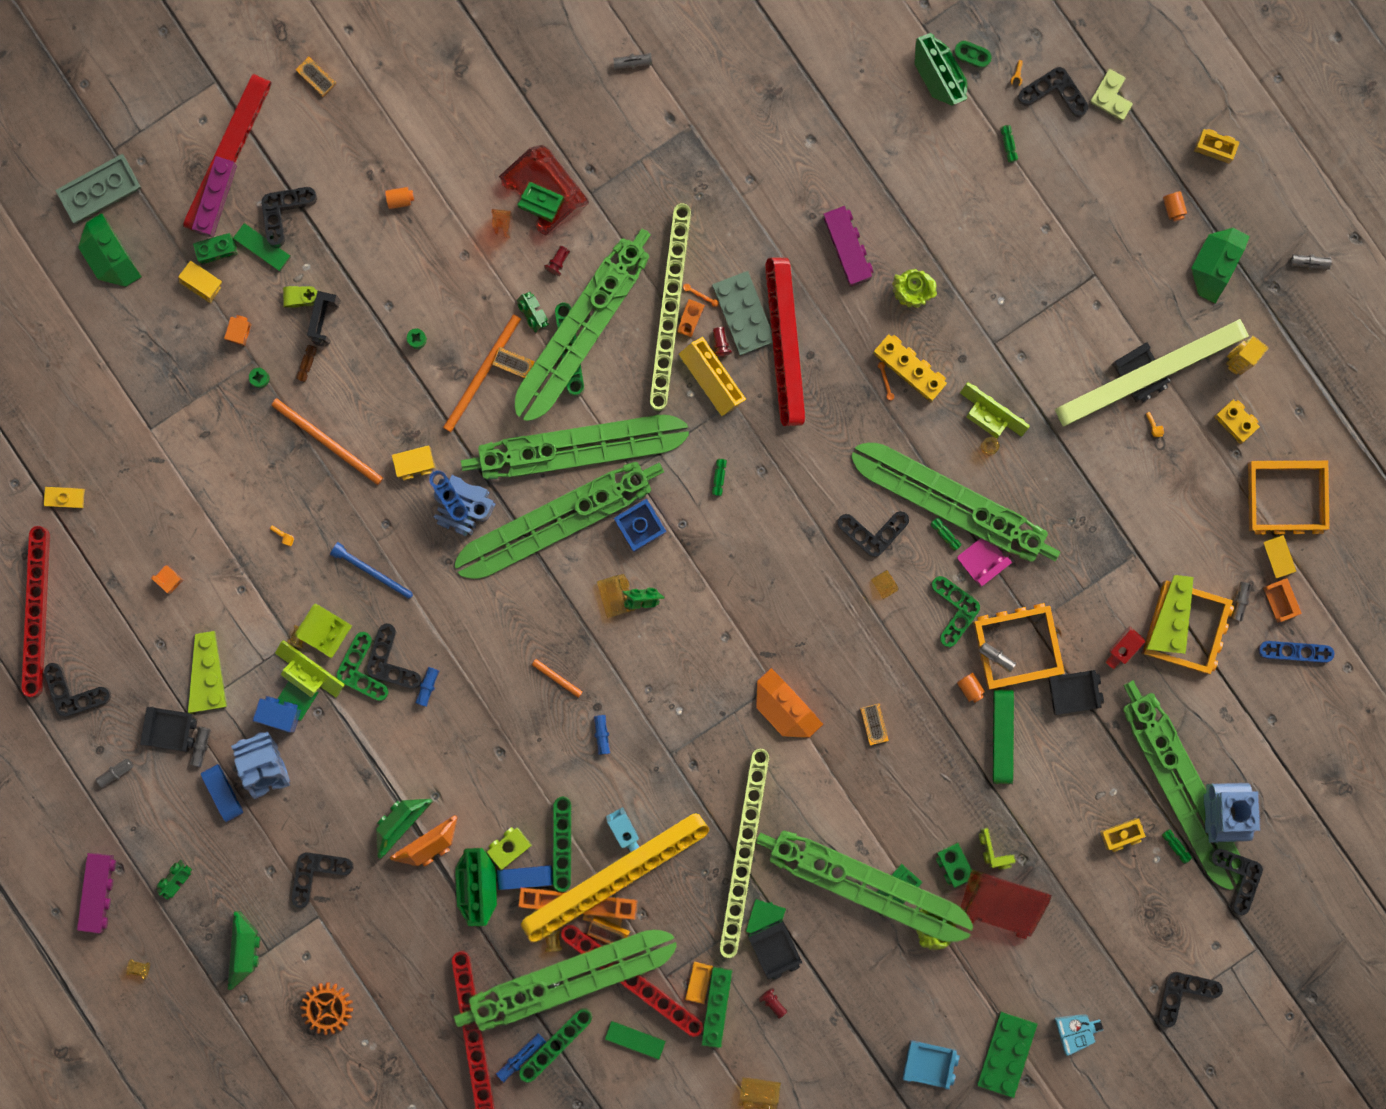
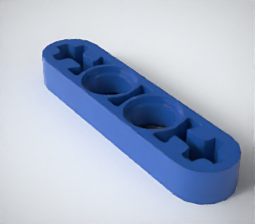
[1258,641,1335,663]

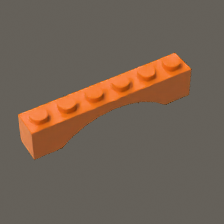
[519,888,638,920]

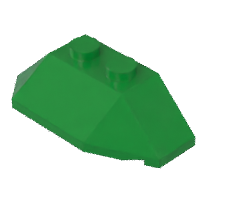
[914,33,967,106]
[78,213,142,287]
[1191,228,1250,304]
[376,799,434,859]
[455,848,497,926]
[227,911,261,990]

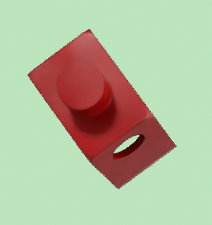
[1106,626,1145,669]

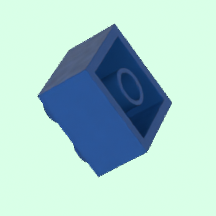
[614,499,667,552]
[253,696,301,732]

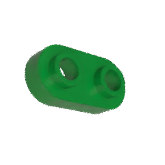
[954,41,992,68]

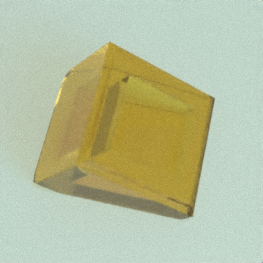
[871,570,899,599]

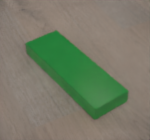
[233,223,291,271]
[605,1021,666,1059]

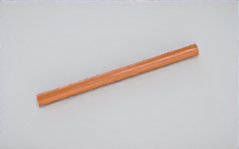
[443,314,521,432]
[271,398,384,485]

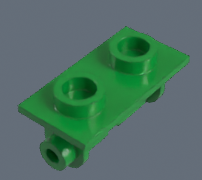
[516,292,549,333]
[623,587,665,610]
[156,859,192,900]

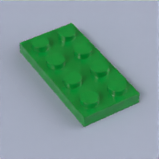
[977,1011,1038,1098]

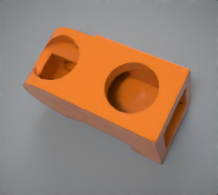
[677,299,706,337]

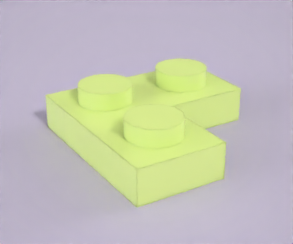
[1090,69,1133,121]

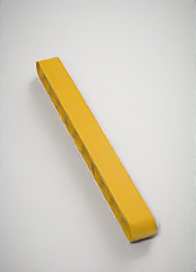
[521,813,709,942]

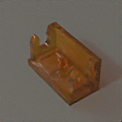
[491,209,513,238]

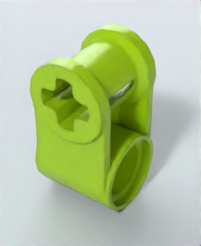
[283,286,317,308]

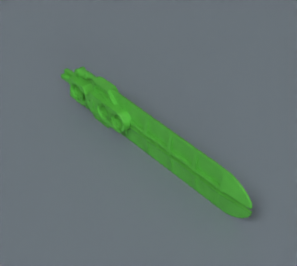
[515,229,651,421]
[461,415,689,479]
[852,443,1060,562]
[455,462,664,578]
[1123,680,1241,889]
[756,831,973,942]
[454,930,677,1031]

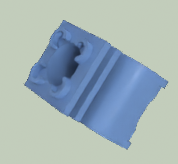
[434,475,496,536]
[231,732,290,799]
[1204,783,1260,842]

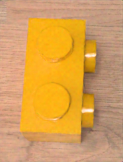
[1194,129,1240,164]
[1214,399,1260,444]
[392,445,436,481]
[1100,818,1146,852]

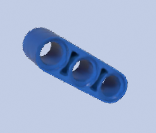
[429,471,468,522]
[201,764,243,822]
[496,865,554,890]

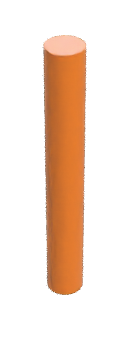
[532,659,583,698]

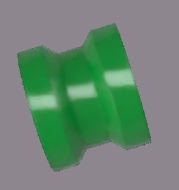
[407,328,427,349]
[249,368,270,388]

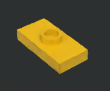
[44,487,85,508]

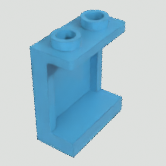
[902,1040,959,1090]

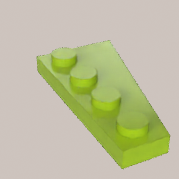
[1146,575,1194,654]
[188,631,227,713]

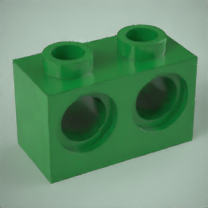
[193,233,238,265]
[935,842,975,888]

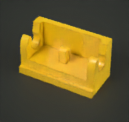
[178,260,222,304]
[1263,535,1297,578]

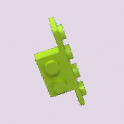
[960,382,1030,439]
[275,640,344,698]

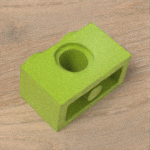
[487,827,532,870]

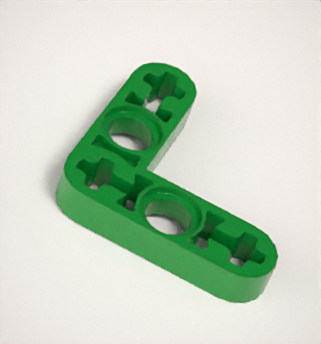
[931,576,980,647]
[337,632,389,701]

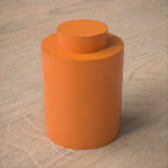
[385,187,415,209]
[1163,192,1188,222]
[957,672,985,703]

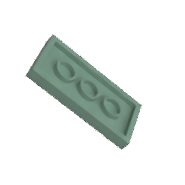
[56,154,142,224]
[712,271,773,356]

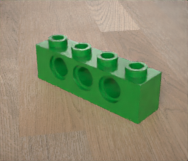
[702,966,732,1048]

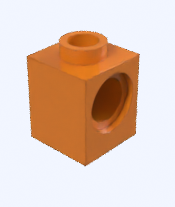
[224,315,252,346]

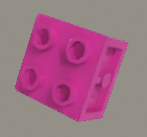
[957,538,1012,587]

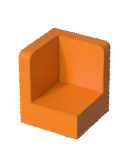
[151,565,183,594]

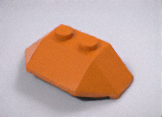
[756,668,824,737]
[389,815,458,867]

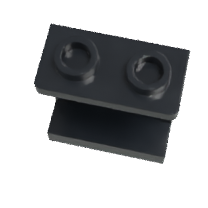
[307,291,341,346]
[1112,342,1171,403]
[1048,670,1104,715]
[140,707,197,752]
[747,919,802,980]

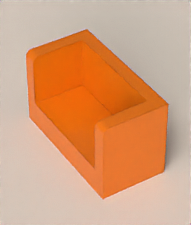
[1263,578,1302,623]

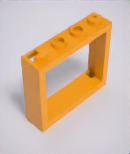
[1248,460,1329,535]
[1142,580,1234,674]
[973,603,1065,689]

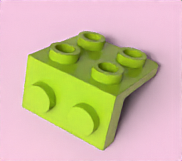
[295,604,352,658]
[979,828,1016,870]

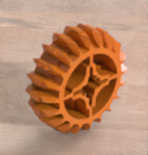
[301,982,353,1035]

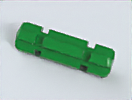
[1000,125,1018,163]
[712,459,727,496]
[931,518,961,551]
[1162,829,1192,864]

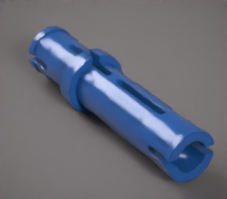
[496,1033,546,1082]

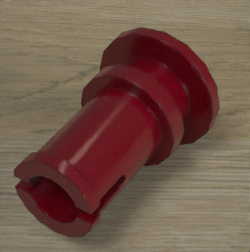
[544,246,570,276]
[712,327,732,357]
[759,988,788,1019]

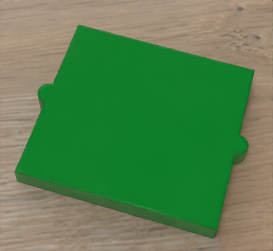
[278,681,319,721]
[746,899,786,933]

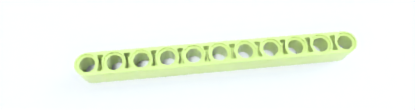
[650,204,691,411]
[1055,319,1249,427]
[720,749,769,958]

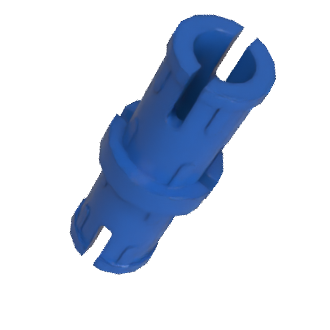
[415,667,439,707]
[594,715,610,755]

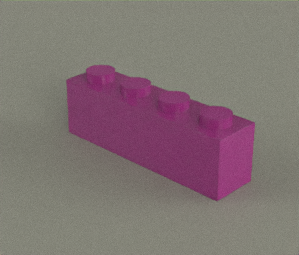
[192,156,237,238]
[823,206,874,287]
[77,853,116,933]

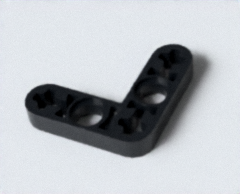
[1018,67,1088,117]
[261,187,317,248]
[837,511,909,557]
[367,623,422,689]
[44,663,111,716]
[1209,848,1263,915]
[292,852,354,908]
[1158,972,1223,1028]

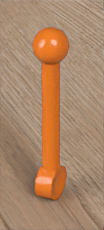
[683,284,719,307]
[878,362,894,401]

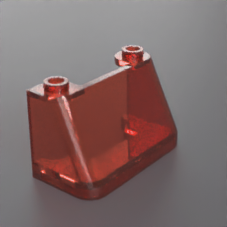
[499,145,589,236]
[960,870,1052,939]

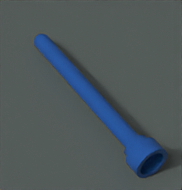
[330,542,413,598]

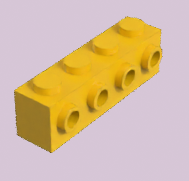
[873,334,947,402]
[1226,336,1268,375]
[679,337,746,416]

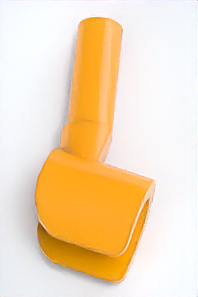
[1010,60,1023,86]
[1146,412,1164,437]
[270,525,294,546]

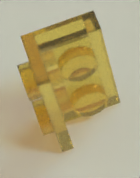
[597,574,635,618]
[738,1077,781,1109]

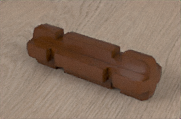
[296,345,317,382]

